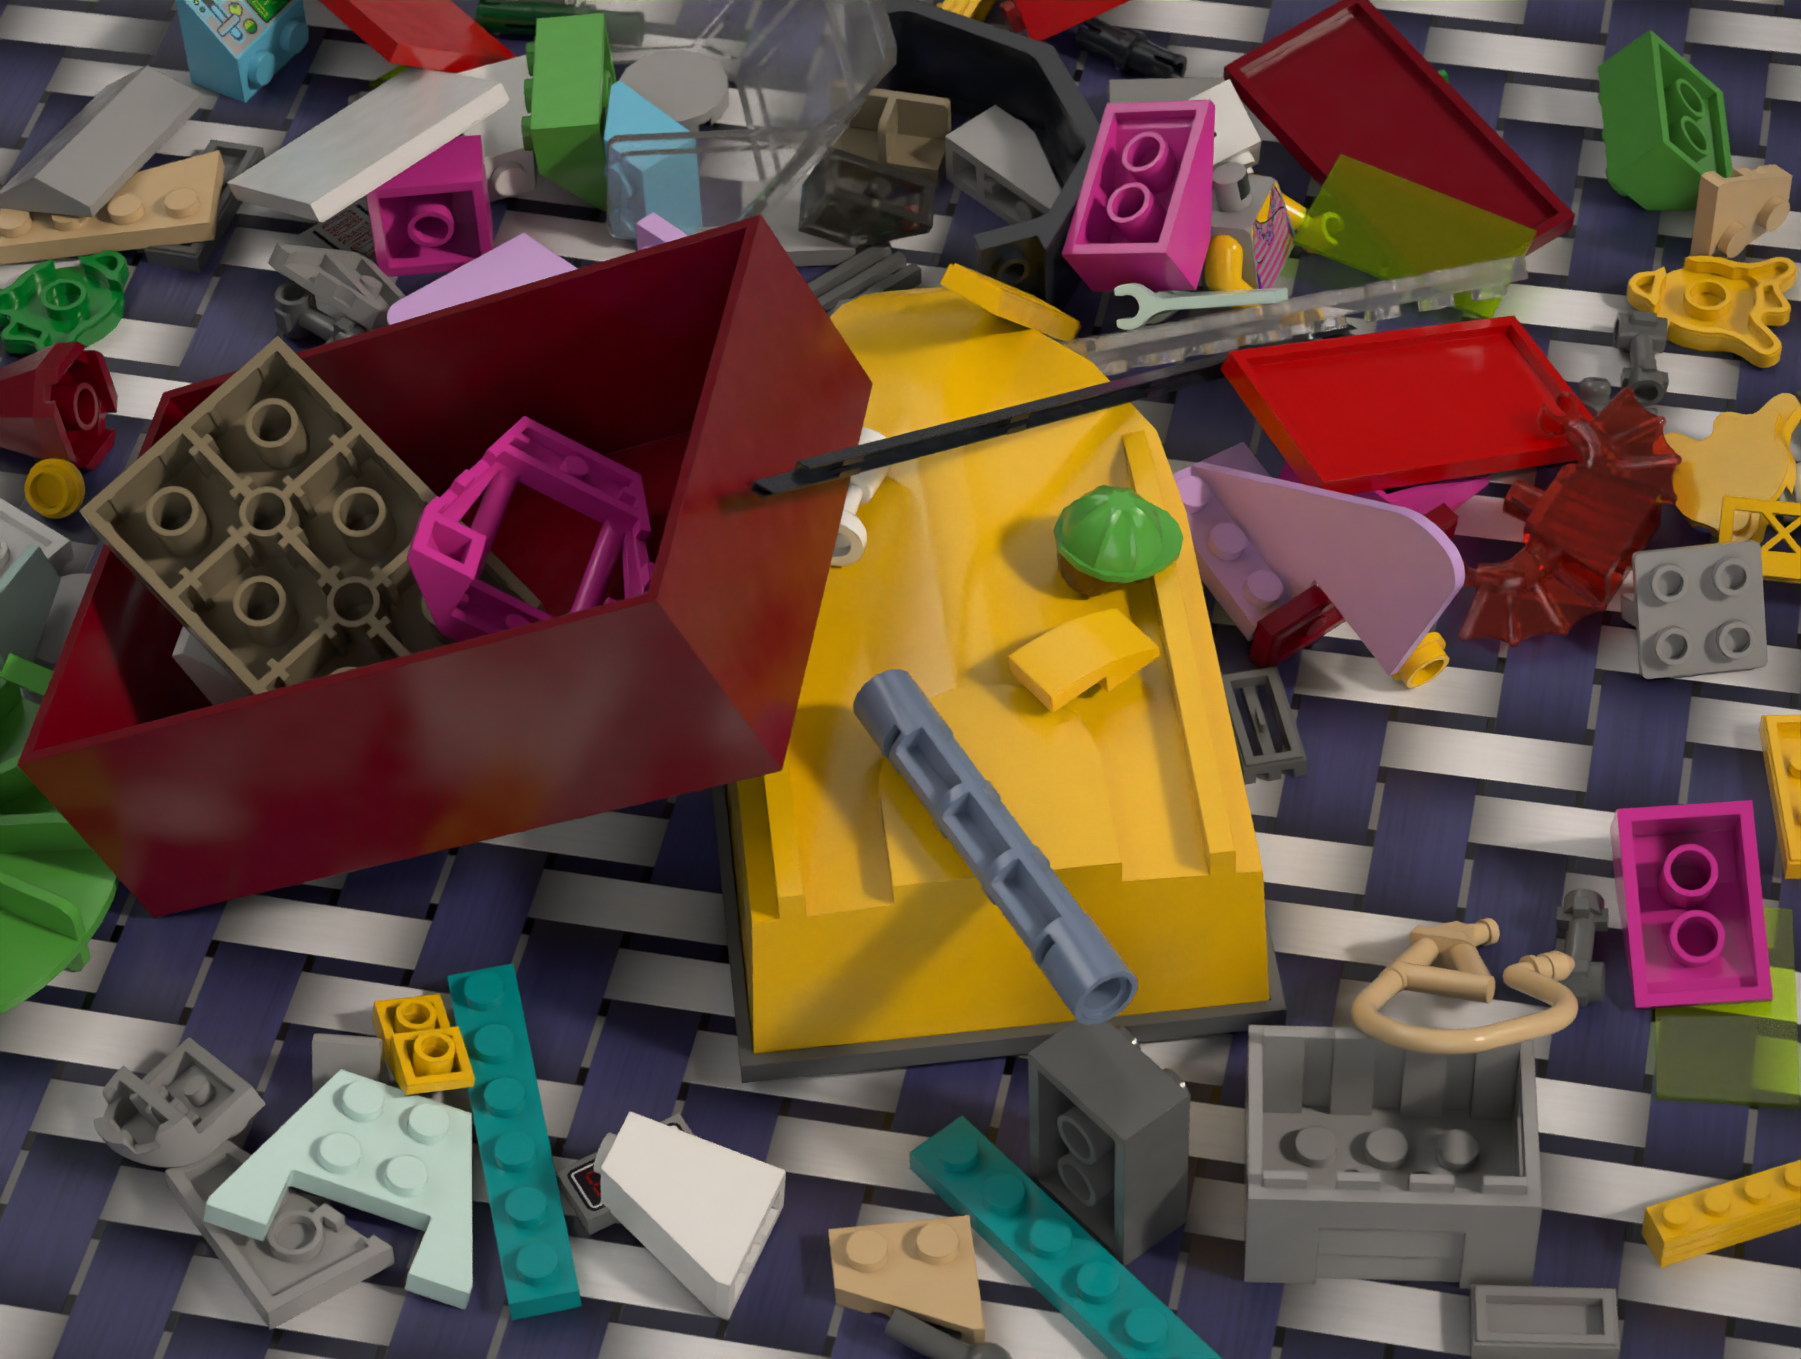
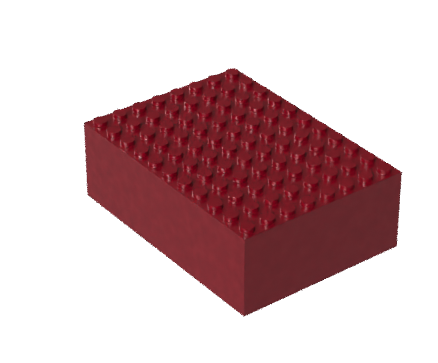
[17,214,873,918]

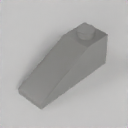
[945,105,1061,225]

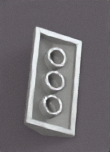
[0,65,204,217]

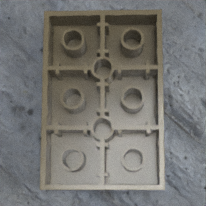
[80,336,547,696]

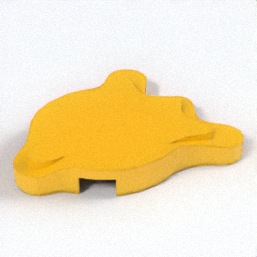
[1626,255,1798,368]
[1652,393,1801,544]

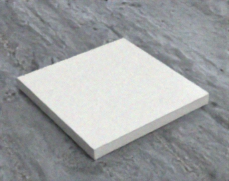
[227,66,510,223]

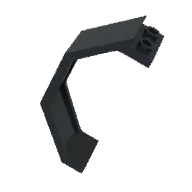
[848,0,1100,336]

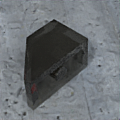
[798,146,936,248]

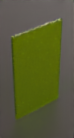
[1292,154,1537,319]
[1655,907,1800,1109]

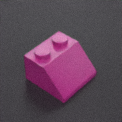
[366,135,494,277]

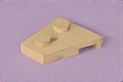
[1690,164,1792,259]
[828,1215,985,1345]

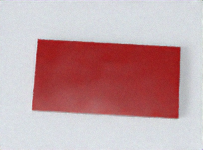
[318,0,517,73]
[1221,315,1610,495]

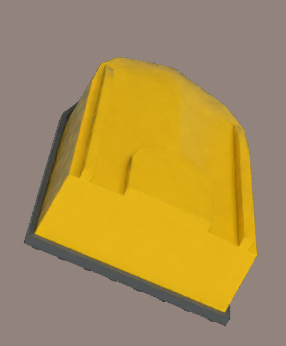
[711,287,1287,1083]

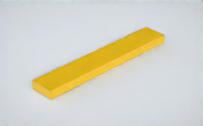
[939,263,1082,344]

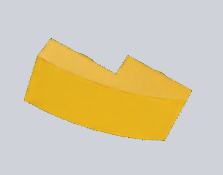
[1008,608,1160,713]
[372,994,475,1095]

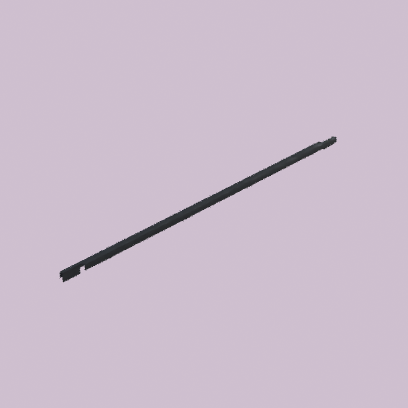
[751,322,1357,498]

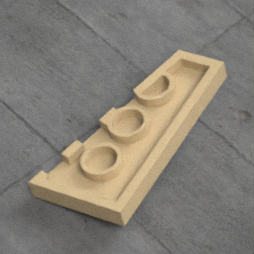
[0,150,225,265]

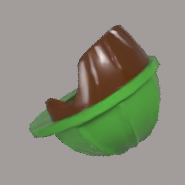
[1053,485,1183,597]

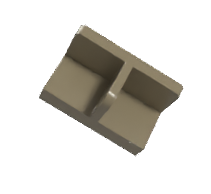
[828,84,951,187]

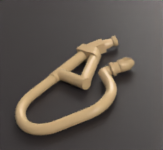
[1351,918,1578,1055]

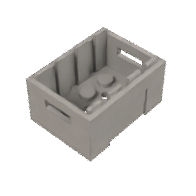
[1244,1025,1542,1289]

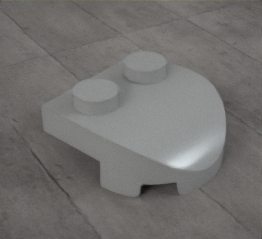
[94,1037,266,1168]

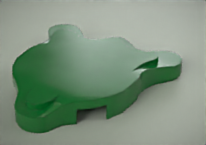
[0,250,129,354]

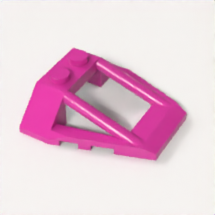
[406,416,655,642]

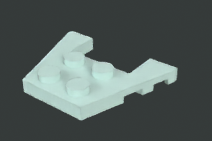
[203,1069,472,1310]

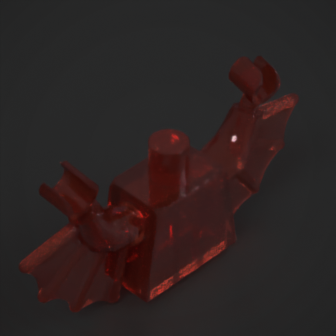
[1453,387,1682,648]

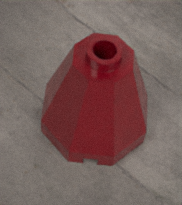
[0,342,118,471]

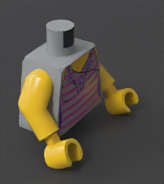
[1201,162,1344,343]

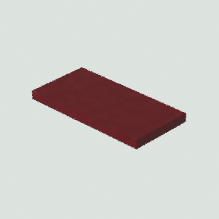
[1223,0,1575,310]

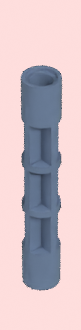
[853,669,1138,1025]

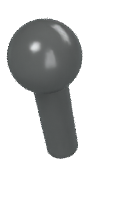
[883,1308,1012,1359]

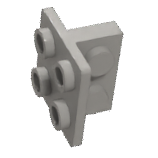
[1620,540,1768,679]

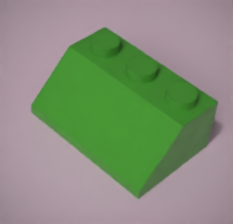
[521,13,617,212]
[1598,30,1733,210]

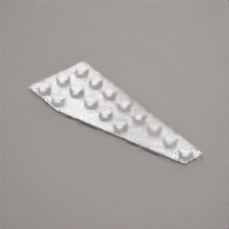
[1059,255,1528,376]

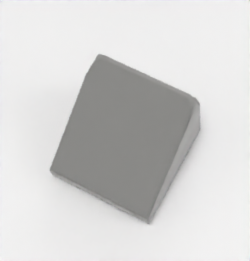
[312,1033,390,1096]

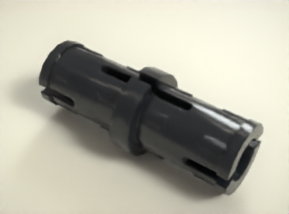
[1075,16,1187,79]

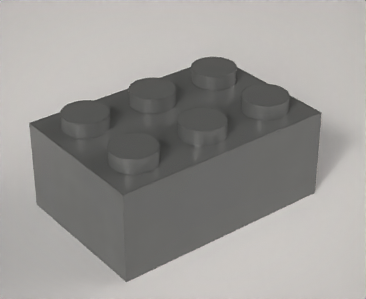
[1028,1019,1191,1267]

